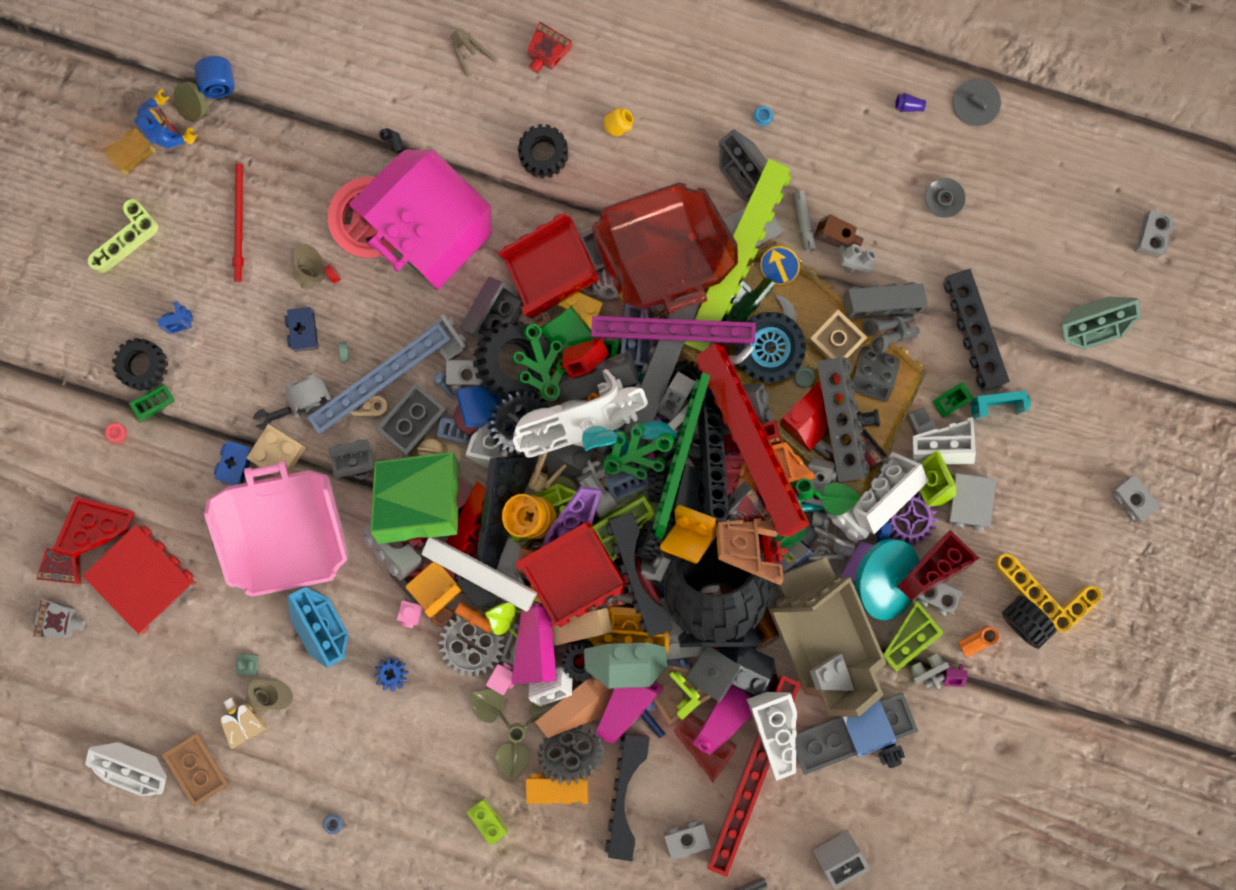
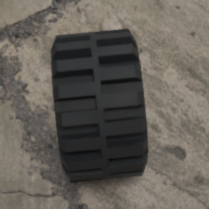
[518,124,568,179]
[112,338,168,391]
[1002,595,1057,649]

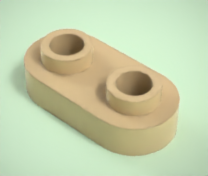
[350,396,388,417]

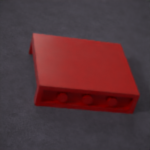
[497,213,600,319]
[515,520,626,628]
[83,525,196,634]

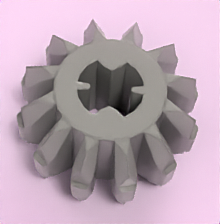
[592,269,625,301]

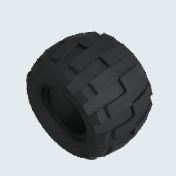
[663,535,771,642]

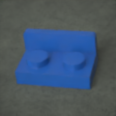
[157,301,193,335]

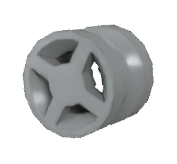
[810,510,829,531]

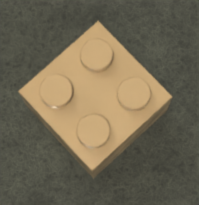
[808,309,867,359]
[247,424,306,477]

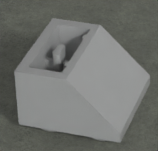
[812,830,870,890]

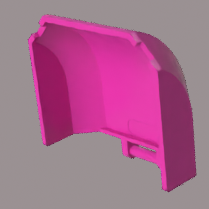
[349,149,492,291]

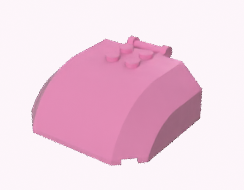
[204,460,347,597]

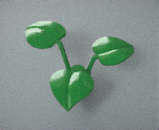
[773,462,860,547]

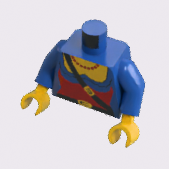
[134,89,198,149]

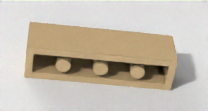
[552,606,613,646]

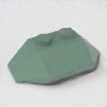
[1061,296,1141,350]
[584,643,667,689]

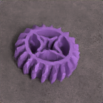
[889,492,938,545]

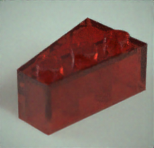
[674,713,737,783]

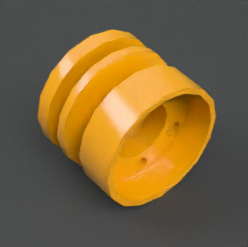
[502,494,556,539]

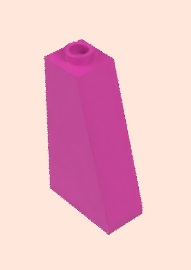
[511,603,556,684]
[596,681,664,744]
[692,684,753,755]

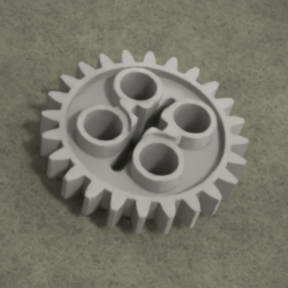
[439,612,505,677]

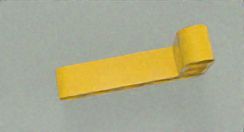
[994,554,1102,632]

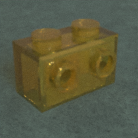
[105,128,156,175]

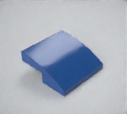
[456,386,501,428]

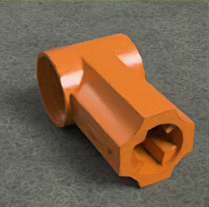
[957,626,999,658]

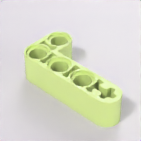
[88,199,158,273]

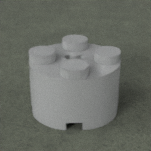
[285,374,332,418]

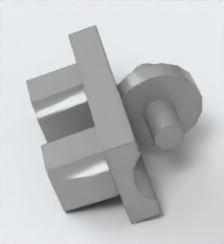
[838,244,876,273]
[910,654,949,690]

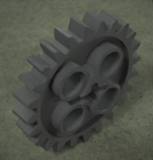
[537,725,604,785]

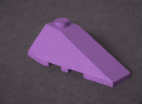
[542,486,601,547]

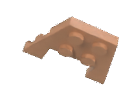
[716,517,784,585]

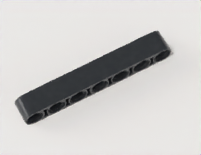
[698,395,729,527]

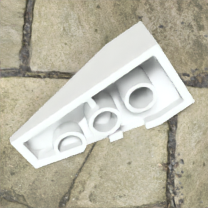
[466,405,522,470]
[747,692,797,781]

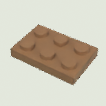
[162,732,230,807]

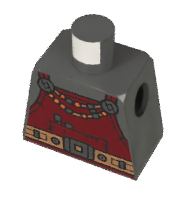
[725,481,771,522]

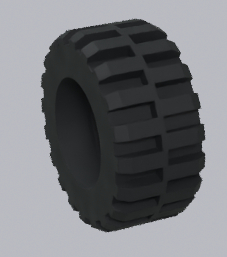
[473,321,554,400]

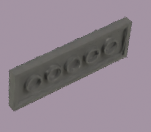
[795,692,918,775]

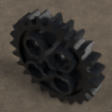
[487,389,550,455]

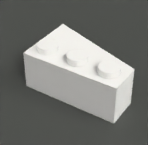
[912,417,976,464]

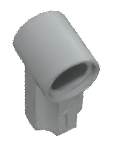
[579,474,617,517]

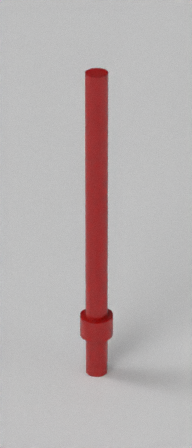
[232,163,244,282]

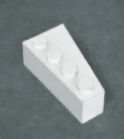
[853,452,928,534]

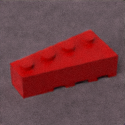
[446,481,486,559]

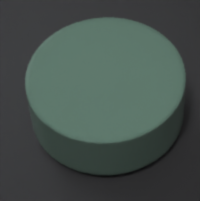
[339,341,349,362]
[794,367,815,388]

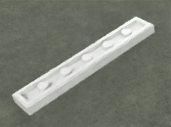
[421,537,537,611]

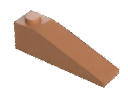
[534,676,615,738]

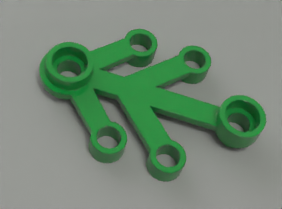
[512,324,566,401]
[603,424,674,479]

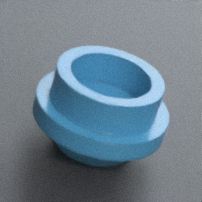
[753,106,773,126]

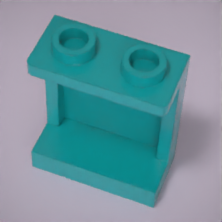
[970,391,1031,420]

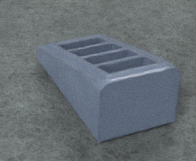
[437,417,470,445]
[605,470,649,502]

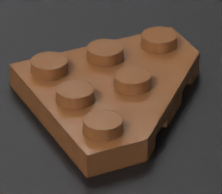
[654,664,711,725]

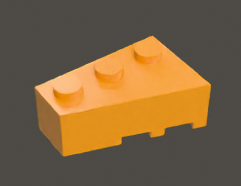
[526,773,589,804]

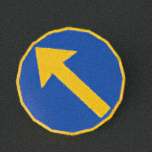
[760,246,800,285]

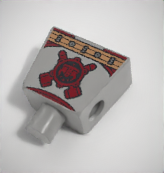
[33,599,85,638]

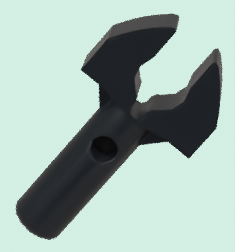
[253,406,292,430]

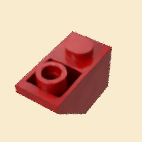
[563,338,609,379]

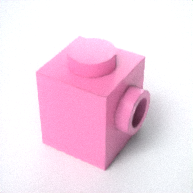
[397,600,423,628]
[486,662,515,695]

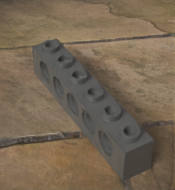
[817,357,869,482]

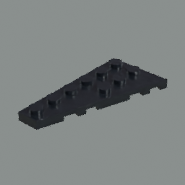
[476,455,538,570]

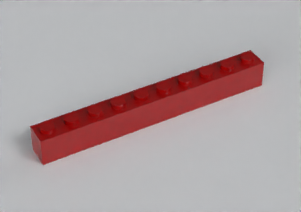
[695,344,810,537]
[707,675,801,877]

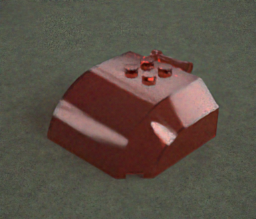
[592,182,738,315]

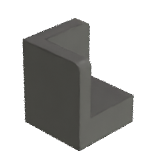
[905,407,937,435]

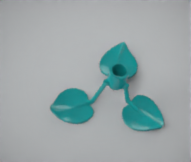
[582,421,677,456]

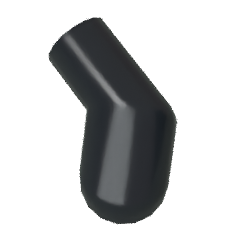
[379,128,404,153]

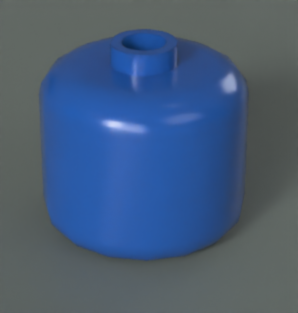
[194,56,235,99]

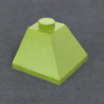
[919,450,956,506]

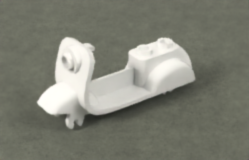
[513,369,648,458]

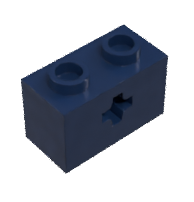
[285,307,319,352]

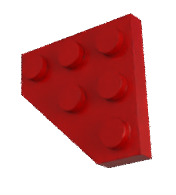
[53,497,135,558]

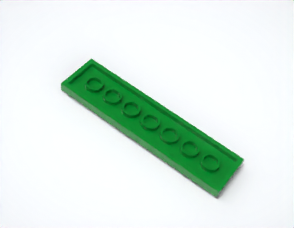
[652,373,710,539]

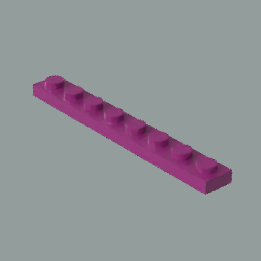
[591,316,756,344]

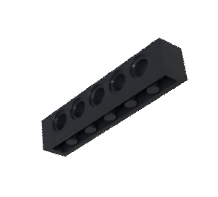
[943,268,1010,391]

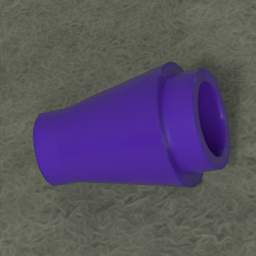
[895,93,926,113]

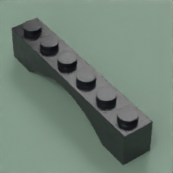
[606,510,673,637]
[605,733,650,861]

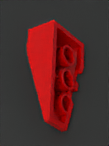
[780,374,842,452]

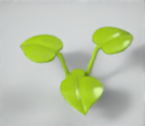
[485,602,544,660]

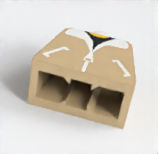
[220,697,269,749]

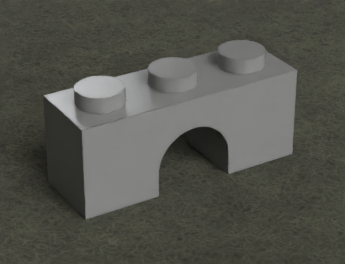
[362,523,421,581]

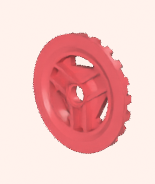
[328,177,395,259]

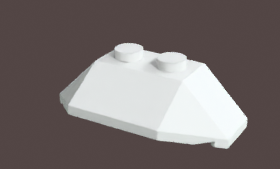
[85,742,167,797]

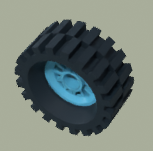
[735,312,806,383]

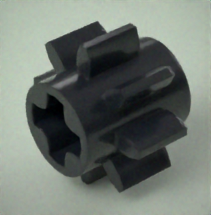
[878,744,905,768]

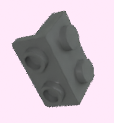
[328,439,374,478]

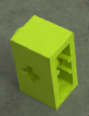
[467,798,509,846]

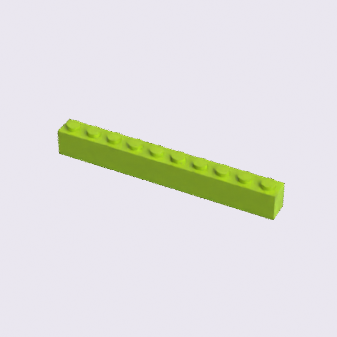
[684,159,792,352]

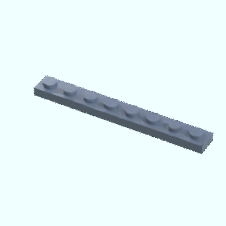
[307,323,451,434]

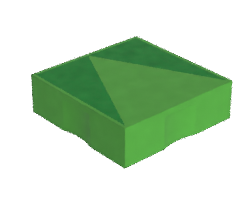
[370,452,460,544]

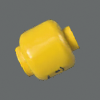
[604,107,634,137]

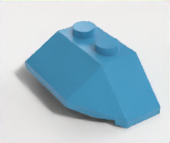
[287,587,348,668]

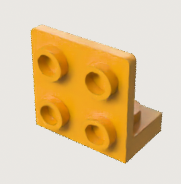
[660,505,717,563]
[406,562,463,618]

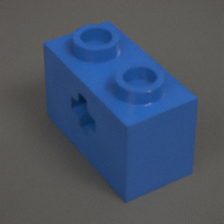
[214,440,252,485]

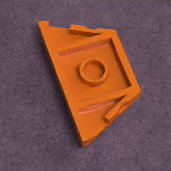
[737,442,815,492]

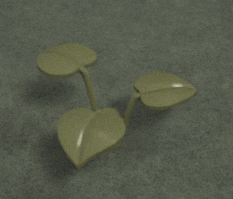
[471,688,560,780]

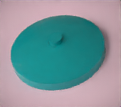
[855,539,919,620]

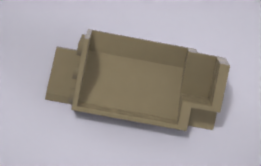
[769,556,887,717]

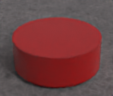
[324,263,341,284]

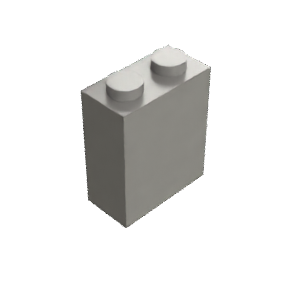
[946,473,996,531]

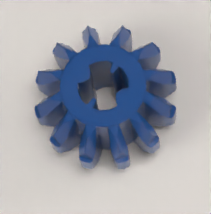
[374,657,409,691]

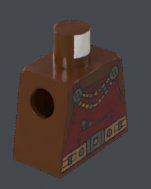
[813,214,864,248]

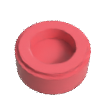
[105,423,127,443]

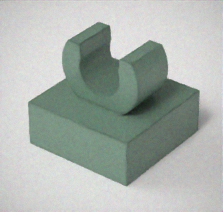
[236,654,259,676]

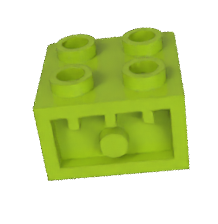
[668,671,701,720]

